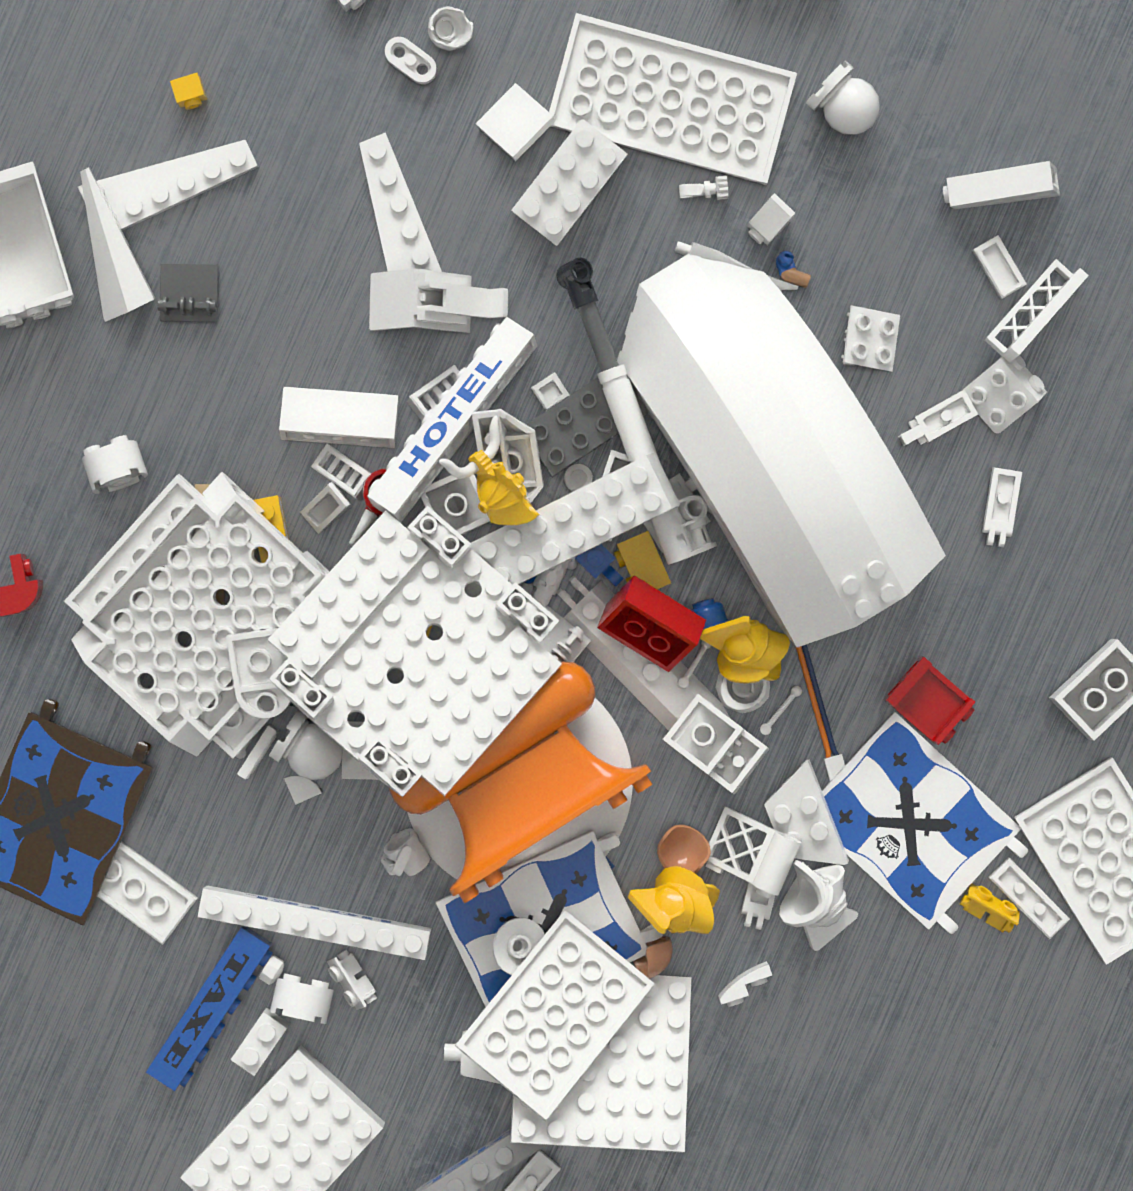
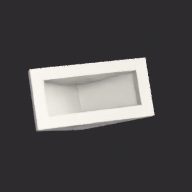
[300,482,352,534]

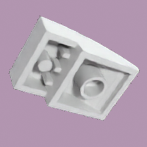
[663,694,769,795]

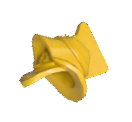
[700,616,790,684]
[628,866,720,934]

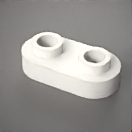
[385,37,437,84]

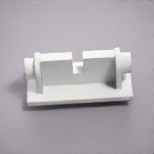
[327,949,377,1010]

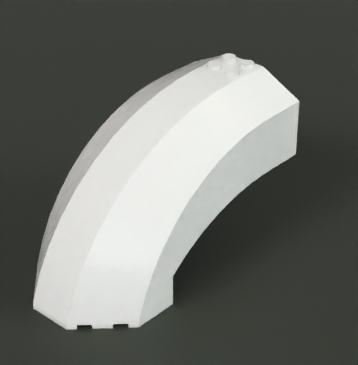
[617,254,946,647]

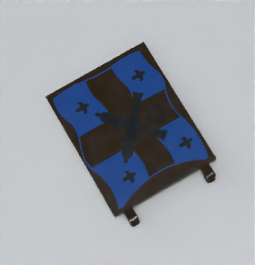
[0,699,153,926]

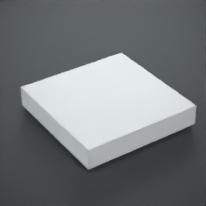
[476,83,556,161]

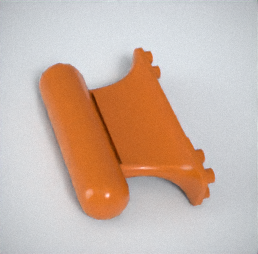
[389,661,652,903]

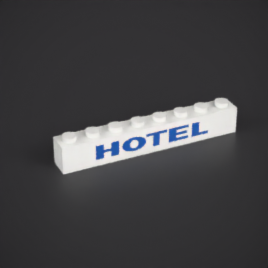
[367,317,538,523]
[198,885,432,960]

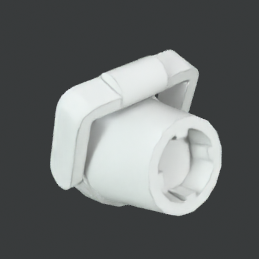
[381,828,430,876]

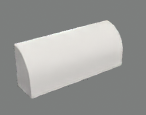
[279,387,398,448]

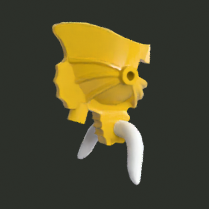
[439,416,540,525]

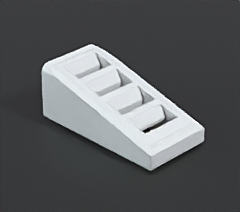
[407,365,460,422]
[311,444,372,501]

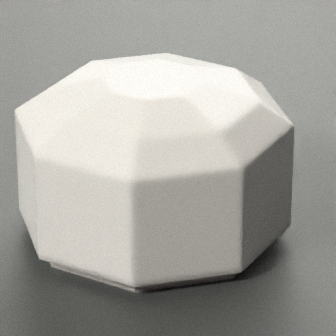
[259,955,284,985]

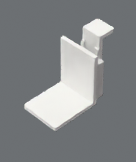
[369,268,508,333]

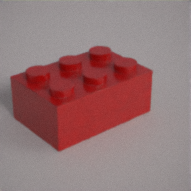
[597,575,706,672]

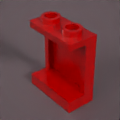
[883,656,976,745]

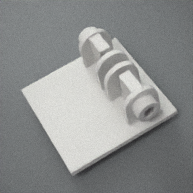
[841,305,900,372]
[536,605,591,662]

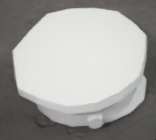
[715,673,770,714]

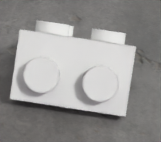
[963,355,1047,433]

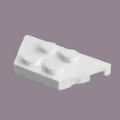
[764,759,849,865]

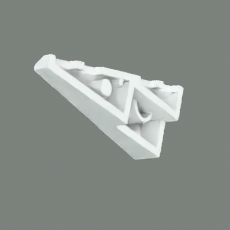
[80,167,155,322]

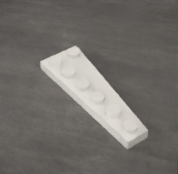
[359,132,442,272]
[78,140,258,231]

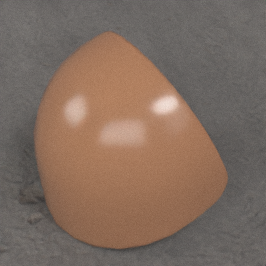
[657,825,711,874]
[633,936,673,979]

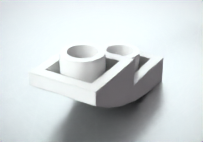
[718,961,772,1007]

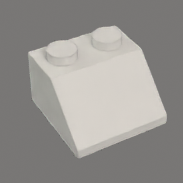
[421,474,490,535]

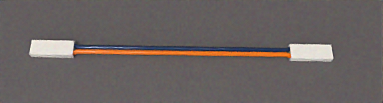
[796,644,845,781]

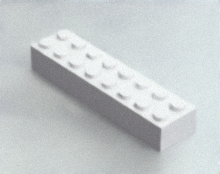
[465,453,680,598]

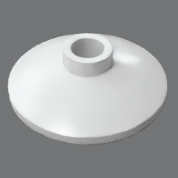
[493,918,545,975]

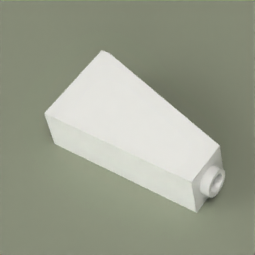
[943,161,1060,209]

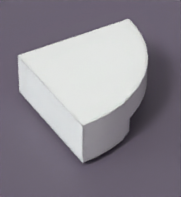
[284,776,323,805]

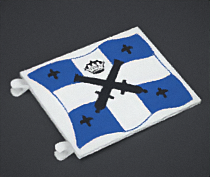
[822,712,1028,934]
[436,830,663,1007]

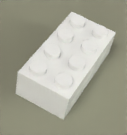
[511,118,628,246]

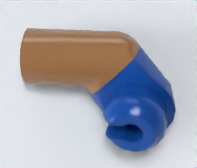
[776,250,811,288]

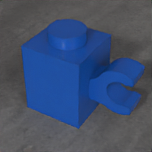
[575,544,624,587]

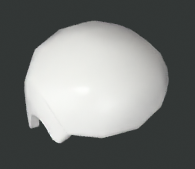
[428,6,474,51]

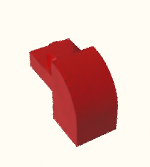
[0,554,43,617]

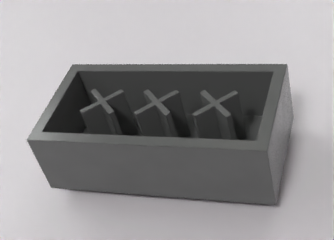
[526,377,648,478]

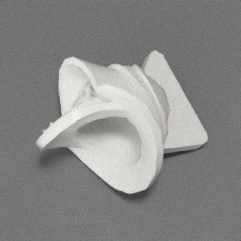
[779,860,858,951]

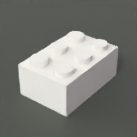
[1049,639,1133,741]

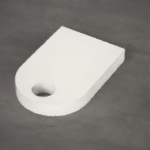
[226,628,291,719]

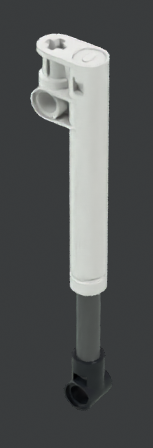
[556,257,717,565]

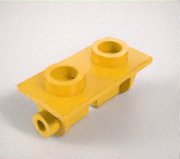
[959,883,1020,933]

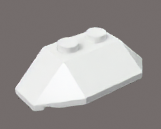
[472,409,544,524]

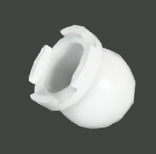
[806,60,880,134]
[269,709,343,780]

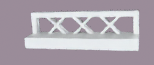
[985,259,1089,363]

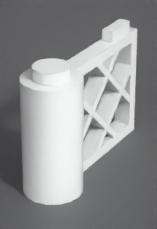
[705,807,801,898]

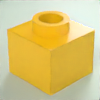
[170,73,207,110]

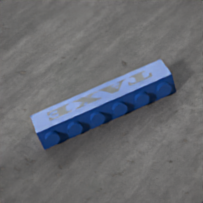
[146,926,273,1091]

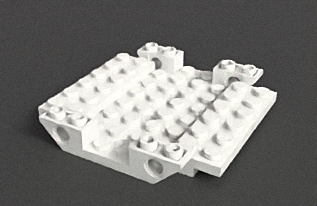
[64,472,330,758]
[268,506,562,797]

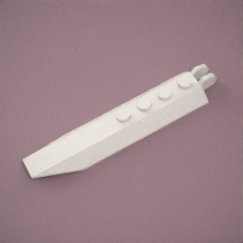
[557,576,731,731]

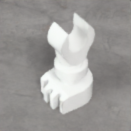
[679,176,729,200]

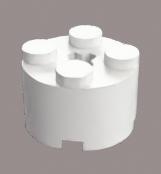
[82,435,148,494]
[270,973,334,1024]

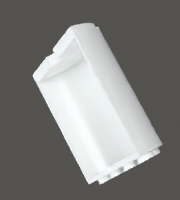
[0,161,74,328]

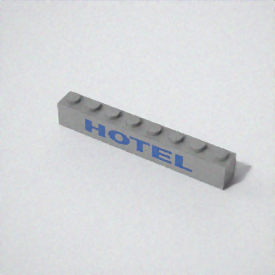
[414,1128,546,1191]

